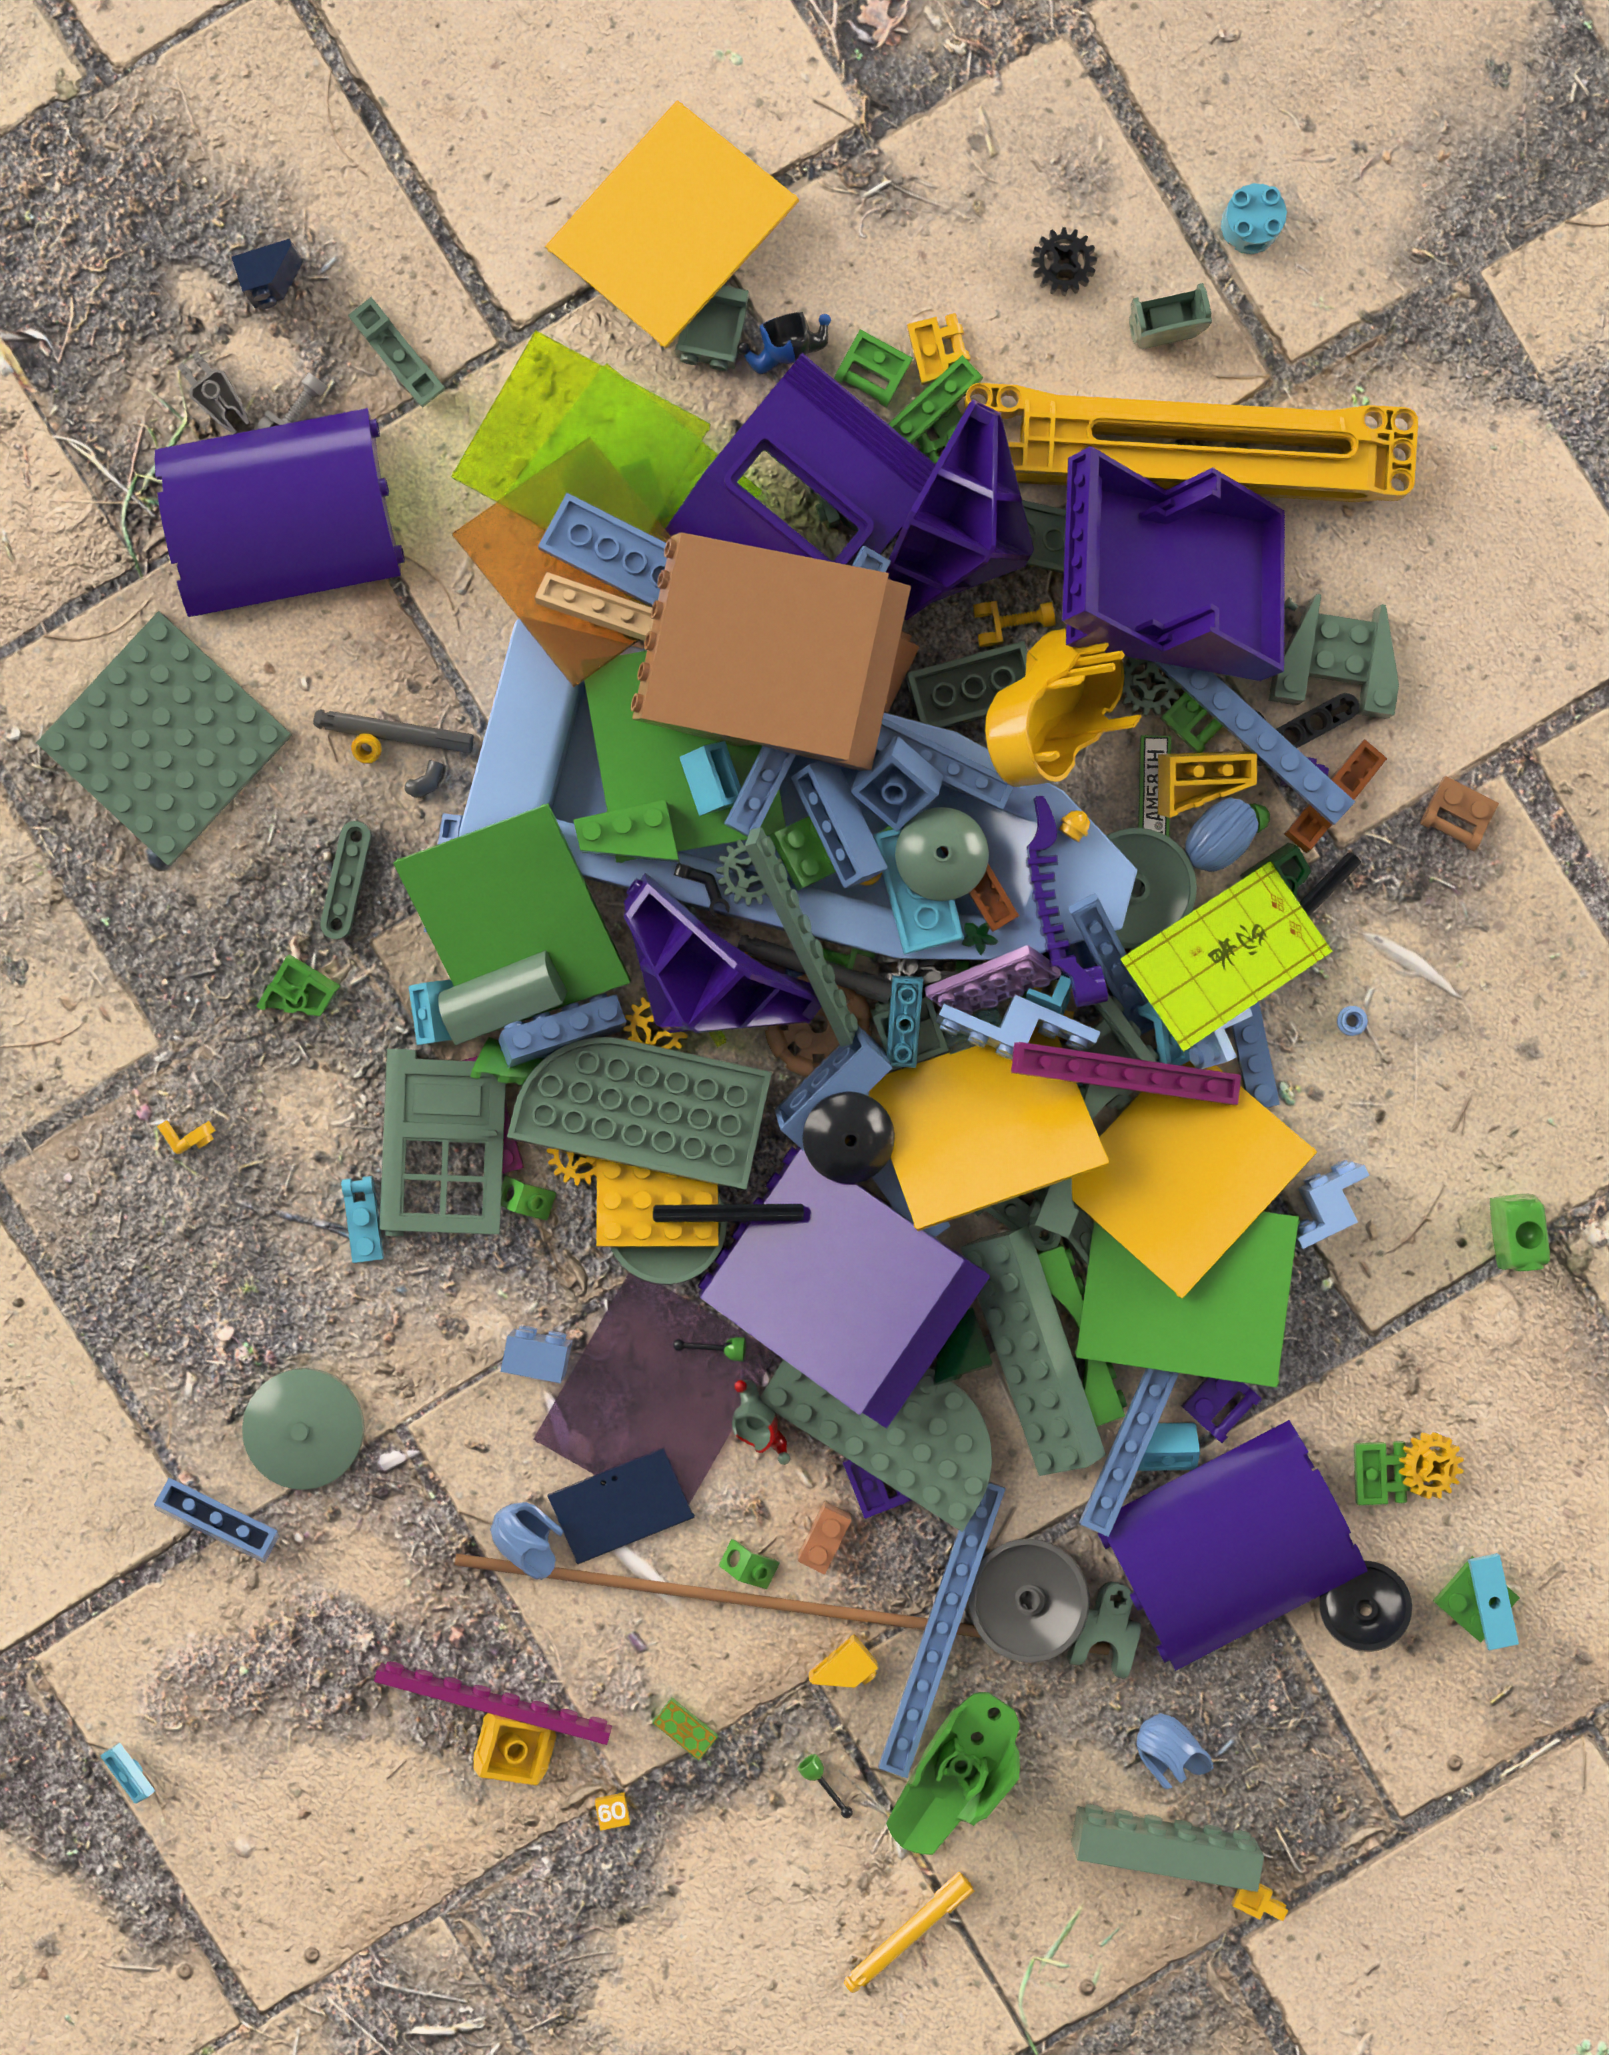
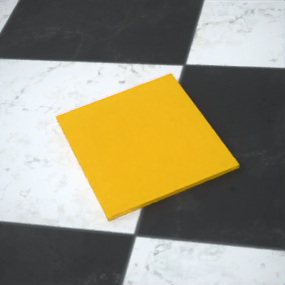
[545,100,799,349]
[868,1026,1109,1232]
[1071,1061,1317,1299]

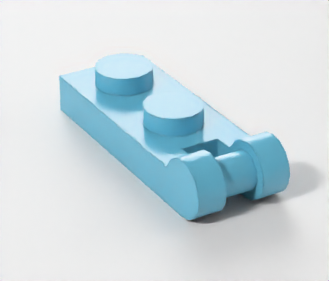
[341,1176,384,1263]

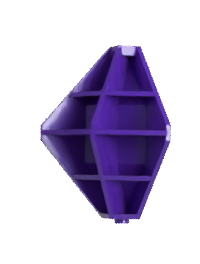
[886,399,1034,620]
[623,873,822,1033]

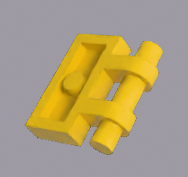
[907,313,971,385]

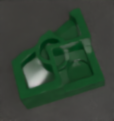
[1240,842,1311,900]
[933,1308,993,1386]

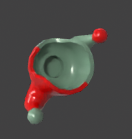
[732,1380,791,1465]

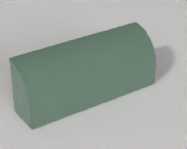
[438,950,568,1045]

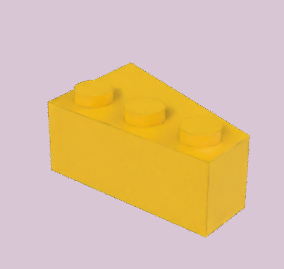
[1158,751,1257,818]

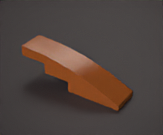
[1284,739,1387,854]
[941,847,1019,932]

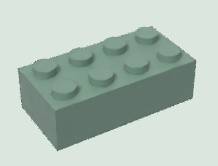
[906,641,1027,729]

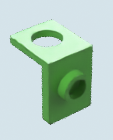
[501,1176,556,1220]
[719,1539,780,1589]

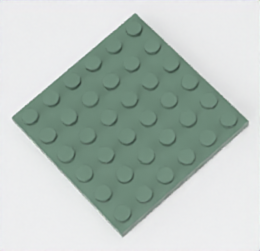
[36,611,292,866]

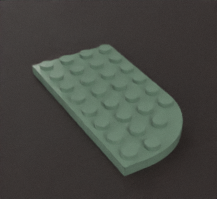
[507,1037,772,1191]
[760,1360,992,1532]

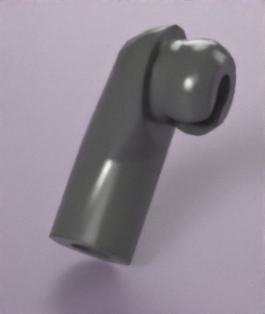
[405,760,443,798]

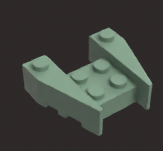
[1268,594,1399,719]

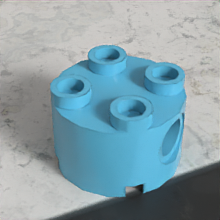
[1221,183,1287,254]

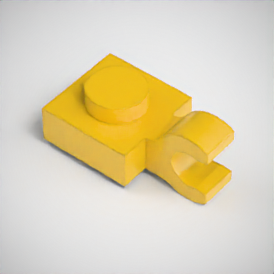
[1232,1883,1289,1921]

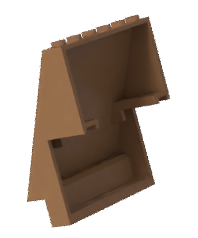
[631,532,911,771]

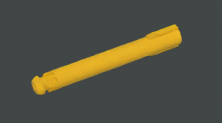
[844,1872,975,1993]

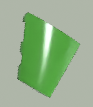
[470,1037,544,1085]

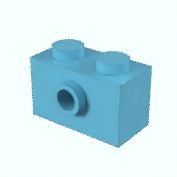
[679,741,741,816]

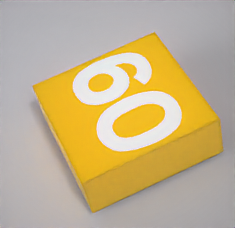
[595,1792,630,1831]

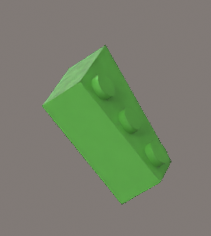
[573,799,680,863]

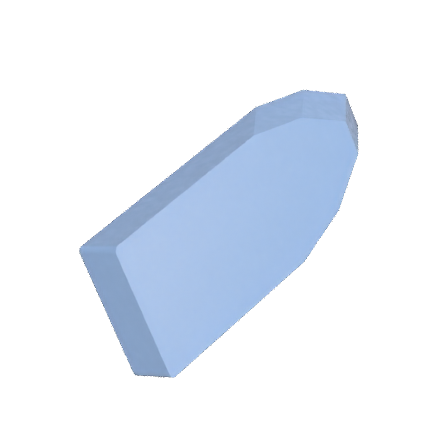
[459,617,1138,960]

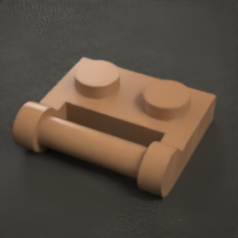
[1420,776,1499,851]

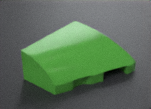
[256,954,341,1016]

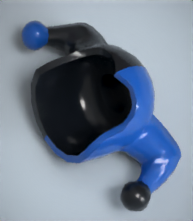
[737,312,831,374]

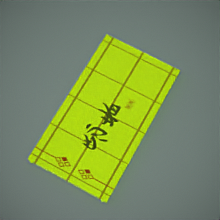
[1120,862,1333,1052]

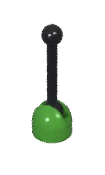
[673,1337,746,1362]
[797,1754,853,1819]

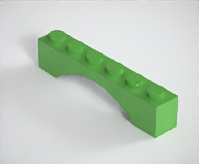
[1037,1243,1127,1427]

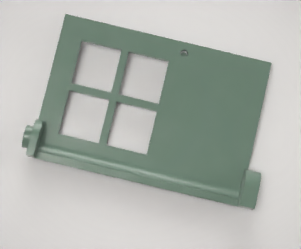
[379,1048,506,1236]

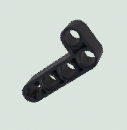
[1239,693,1359,766]

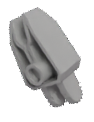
[177,351,249,434]

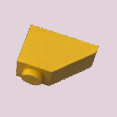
[809,1634,878,1688]

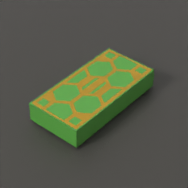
[652,1697,718,1761]

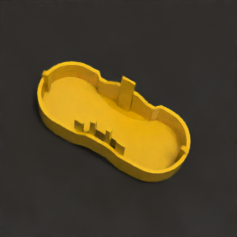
[985,628,1142,787]

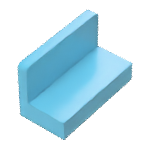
[1026,975,1072,1015]
[408,980,454,1045]
[1137,1423,1200,1471]

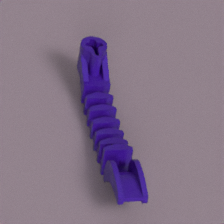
[1026,796,1108,1008]

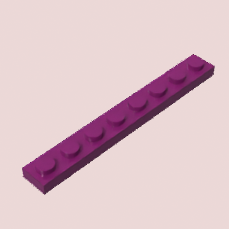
[1011,1042,1241,1105]
[374,1661,612,1745]

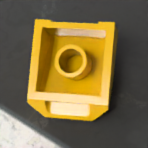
[474,1713,557,1785]

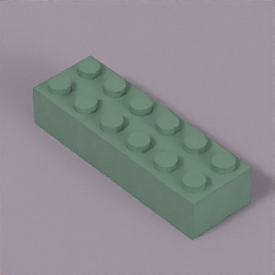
[1071,1804,1264,1892]

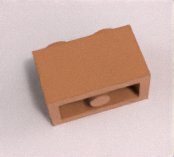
[798,1501,852,1575]

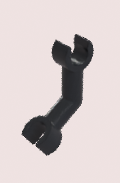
[674,863,730,917]

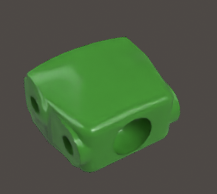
[1490,1193,1550,1271]

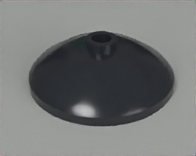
[802,1091,895,1184]
[1319,1561,1412,1652]

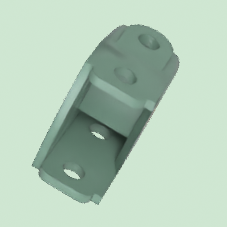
[1129,283,1212,349]

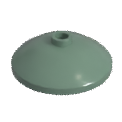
[895,807,989,901]

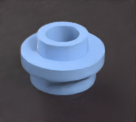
[1337,1006,1368,1036]

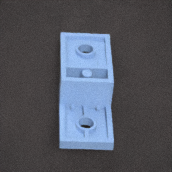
[936,995,1100,1060]

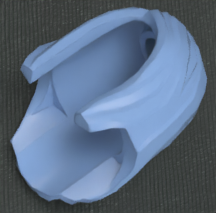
[1185,797,1259,872]
[490,1502,564,1580]
[1137,1713,1214,1789]

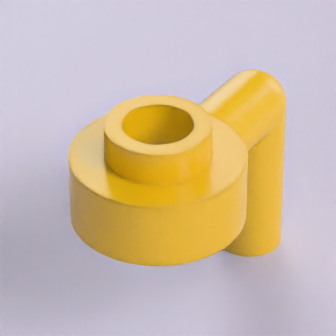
[157,1120,216,1154]

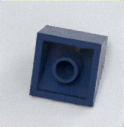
[232,238,303,309]

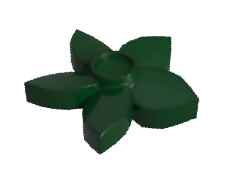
[961,922,998,956]

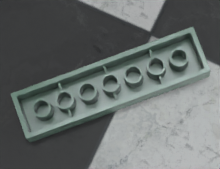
[961,1225,1106,1476]

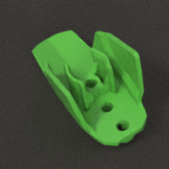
[886,1692,1020,1855]

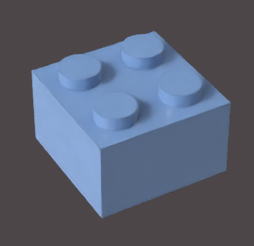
[851,736,944,832]
[500,1325,573,1383]

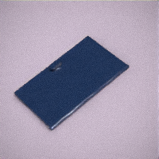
[547,1448,695,1564]

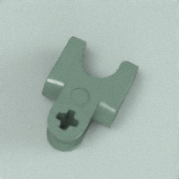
[1067,1581,1141,1679]

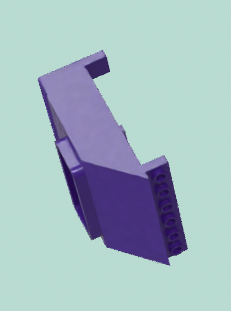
[660,353,936,566]

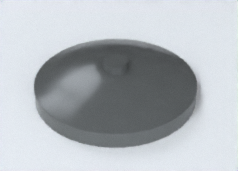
[969,1539,1090,1663]

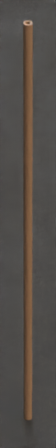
[455,1554,1110,1655]

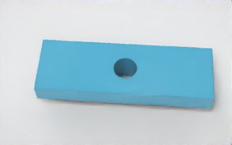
[886,975,923,1068]
[1468,1553,1519,1651]

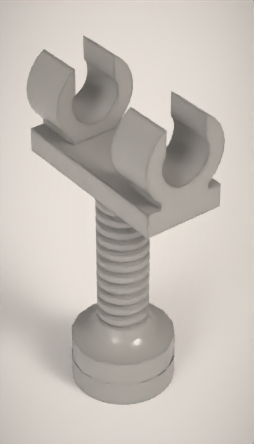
[255,372,328,430]

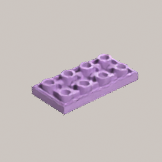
[925,945,1061,1015]

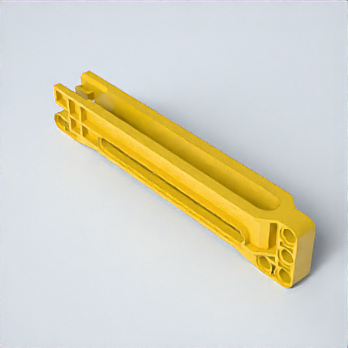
[964,383,1418,502]

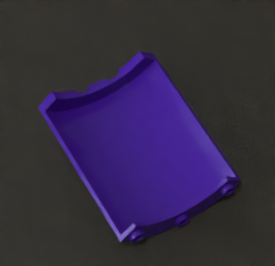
[155,408,405,617]
[1097,1420,1368,1671]

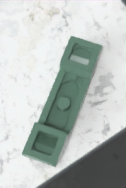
[348,297,445,408]

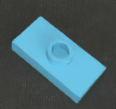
[100,1743,155,1803]

